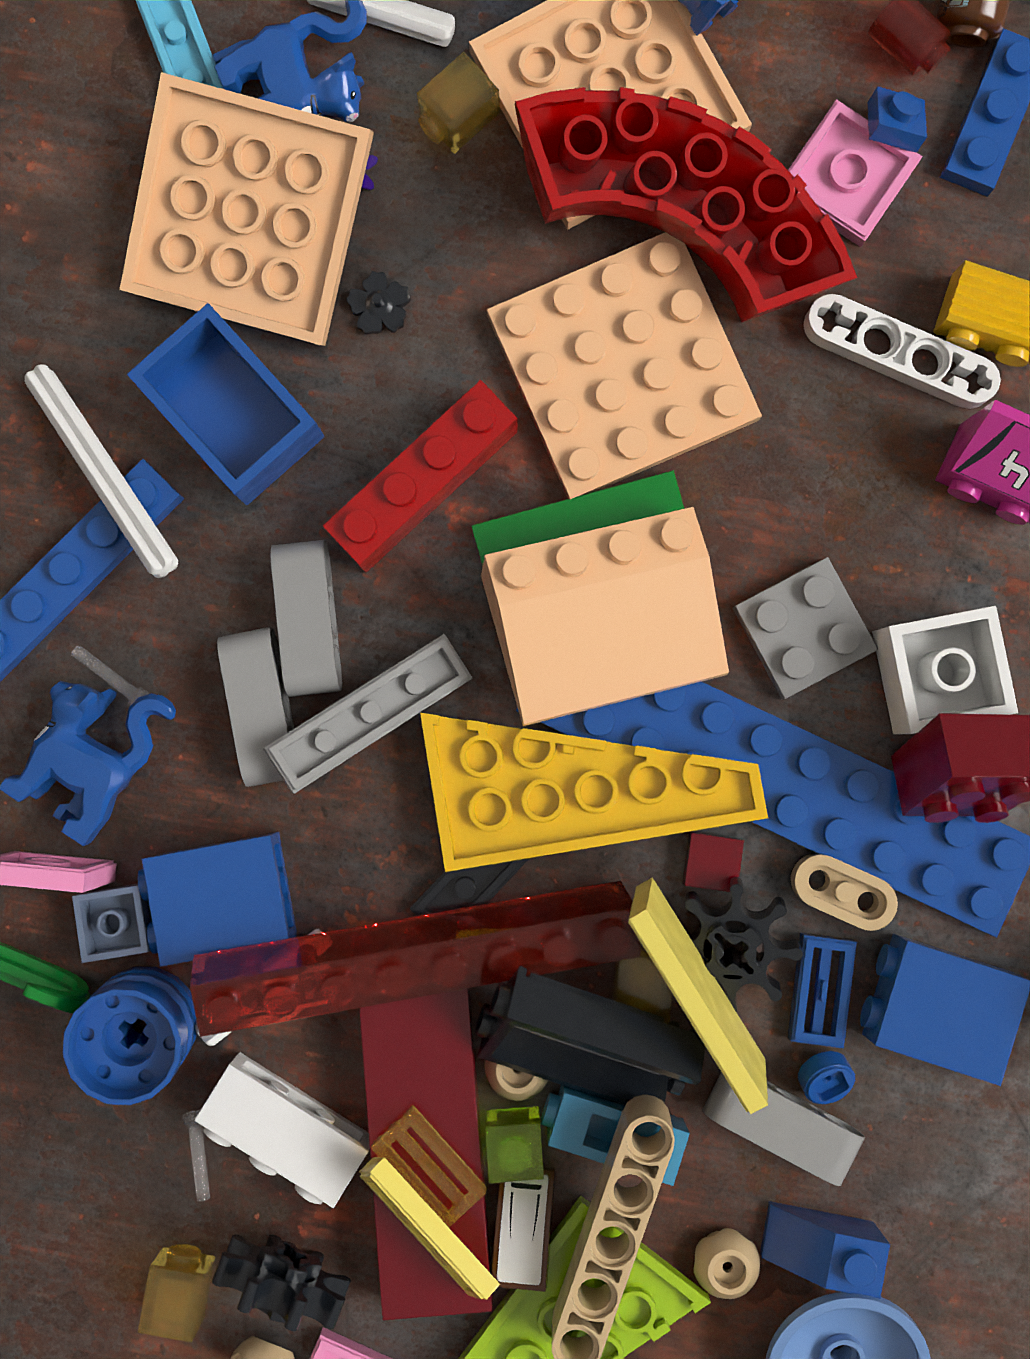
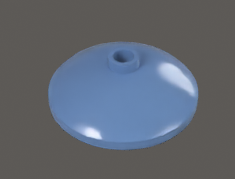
[766,1292,931,1359]

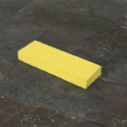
[359,1157,500,1300]

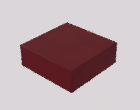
[682,832,744,892]

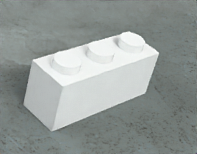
[194,1052,370,1208]

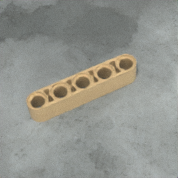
[551,1095,675,1359]

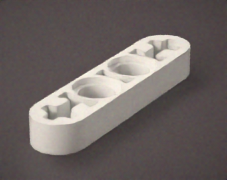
[803,294,1001,409]

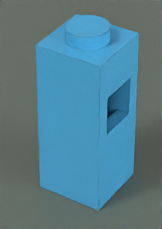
[540,1085,690,1186]

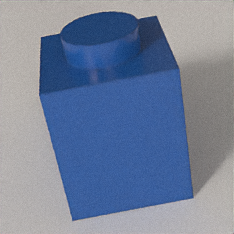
[760,1201,890,1299]

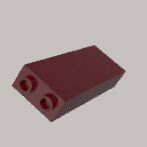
[358,964,493,1320]

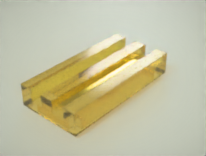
[371,1105,487,1227]

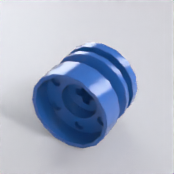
[63,966,199,1105]

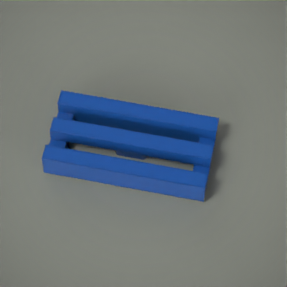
[787,933,857,1048]

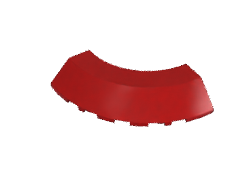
[514,87,857,322]

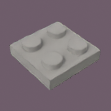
[732,557,878,700]

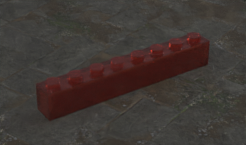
[190,880,641,1037]

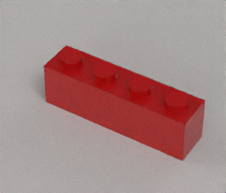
[323,380,518,573]

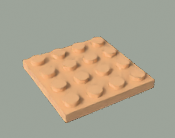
[469,0,752,230]
[120,72,374,346]
[487,232,762,499]

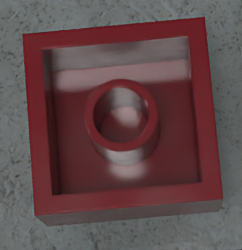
[891,713,1030,823]

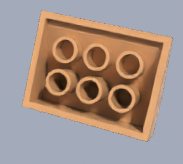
[481,507,729,726]

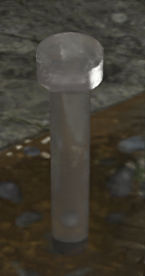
[71,645,148,706]
[183,1110,210,1201]

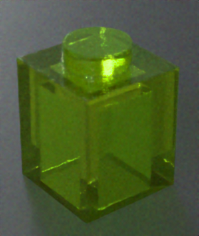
[485,1106,544,1183]

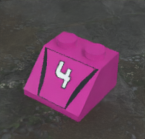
[935,400,1030,525]

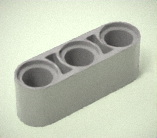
[271,540,342,697]
[217,627,294,787]
[702,1072,865,1186]

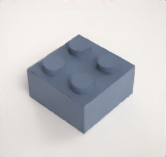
[72,883,152,963]

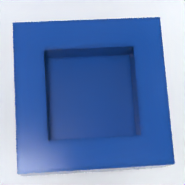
[867,86,927,153]

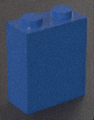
[138,832,297,967]
[860,934,1030,1086]

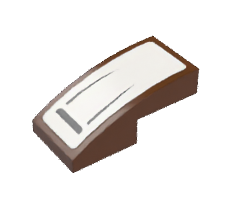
[492,1164,555,1292]

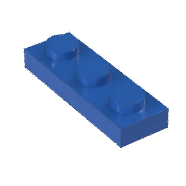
[940,28,1030,197]

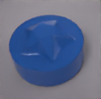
[798,1051,855,1104]

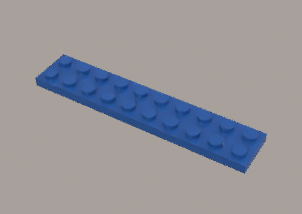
[516,682,1030,938]

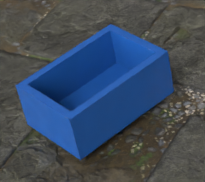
[127,303,325,505]

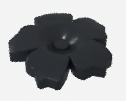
[346,271,411,335]

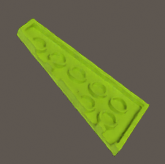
[458,1196,711,1359]

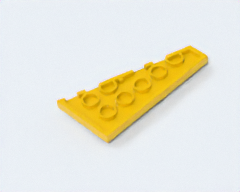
[420,713,768,872]

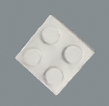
[872,606,1018,734]

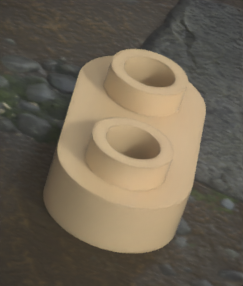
[791,853,898,931]

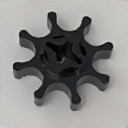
[685,877,803,1012]
[212,1234,351,1331]

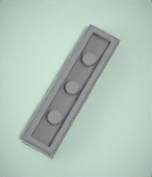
[263,634,472,794]

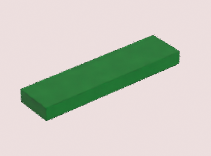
[472,470,684,567]

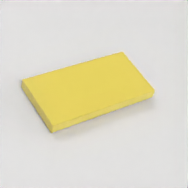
[628,877,768,1114]

